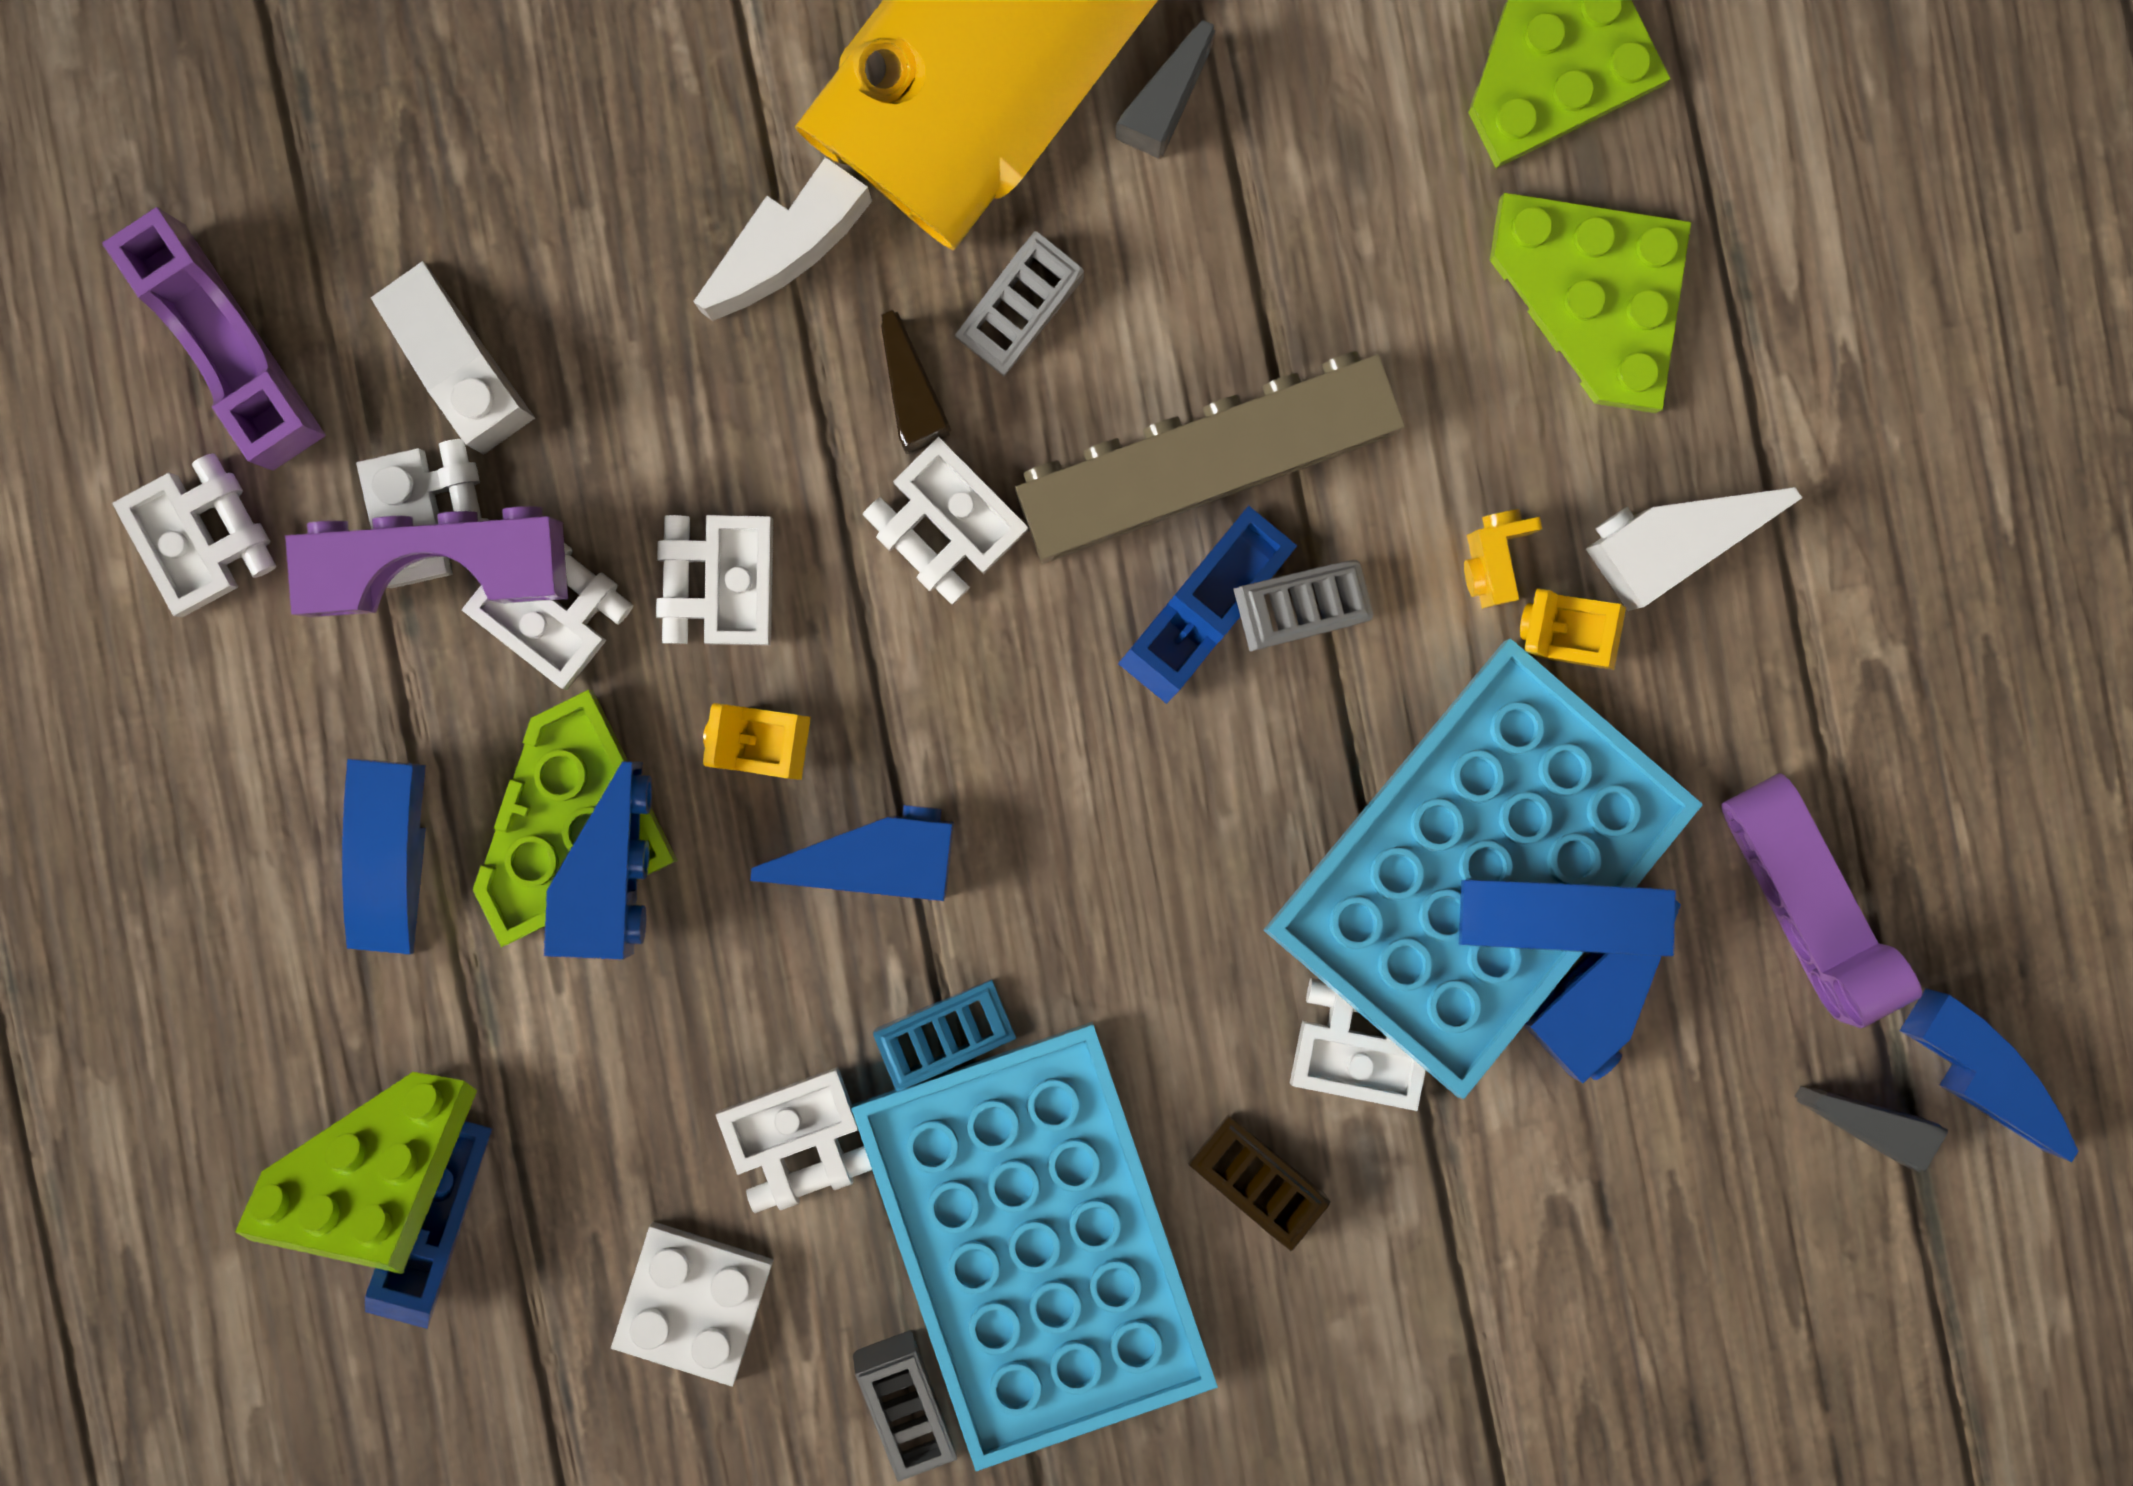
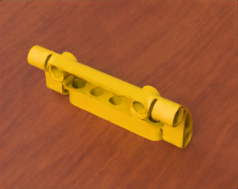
[795,0,1158,250]

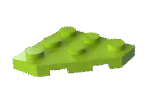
[1468,0,1670,169]
[1490,193,1691,413]
[473,690,678,947]
[235,1072,478,1274]

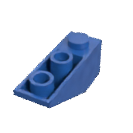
[544,761,652,960]

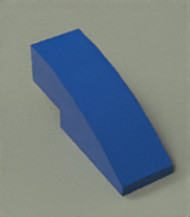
[1118,505,1297,704]
[342,759,426,955]
[1458,880,1676,956]
[1899,988,2079,1162]

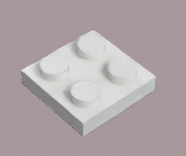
[611,1222,774,1387]

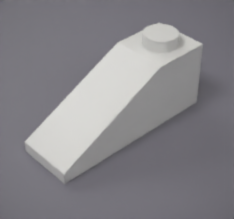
[371,261,535,454]
[1586,487,1802,611]

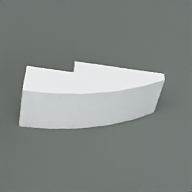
[693,157,872,321]

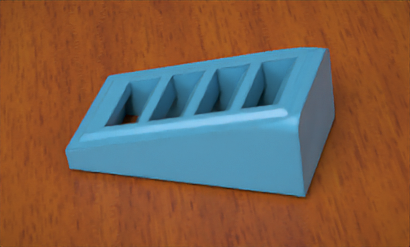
[873,979,1016,1092]

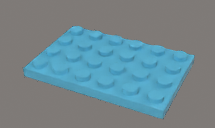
[1263,638,1703,1099]
[851,1022,1218,1471]

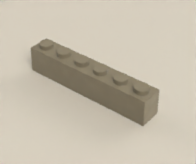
[1015,351,1405,564]

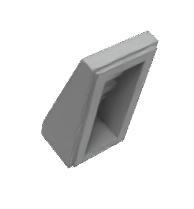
[955,231,1084,377]
[1233,559,1373,651]

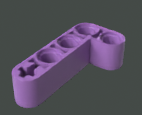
[1721,773,1922,1028]

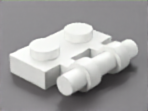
[863,437,1029,605]
[356,439,489,588]
[112,453,277,618]
[656,515,773,646]
[462,543,633,690]
[1290,978,1426,1111]
[716,1067,872,1213]

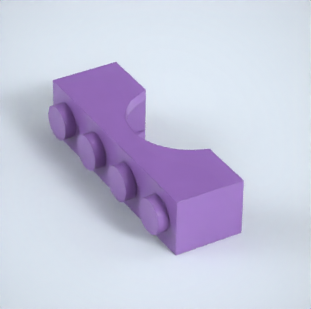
[102,207,326,471]
[285,506,568,617]

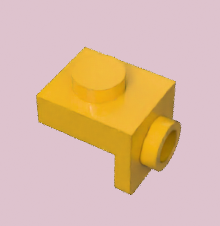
[1464,509,1542,609]
[1520,588,1626,670]
[703,703,811,780]

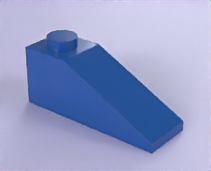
[750,805,954,901]
[1524,900,1681,1083]
[365,1121,492,1329]

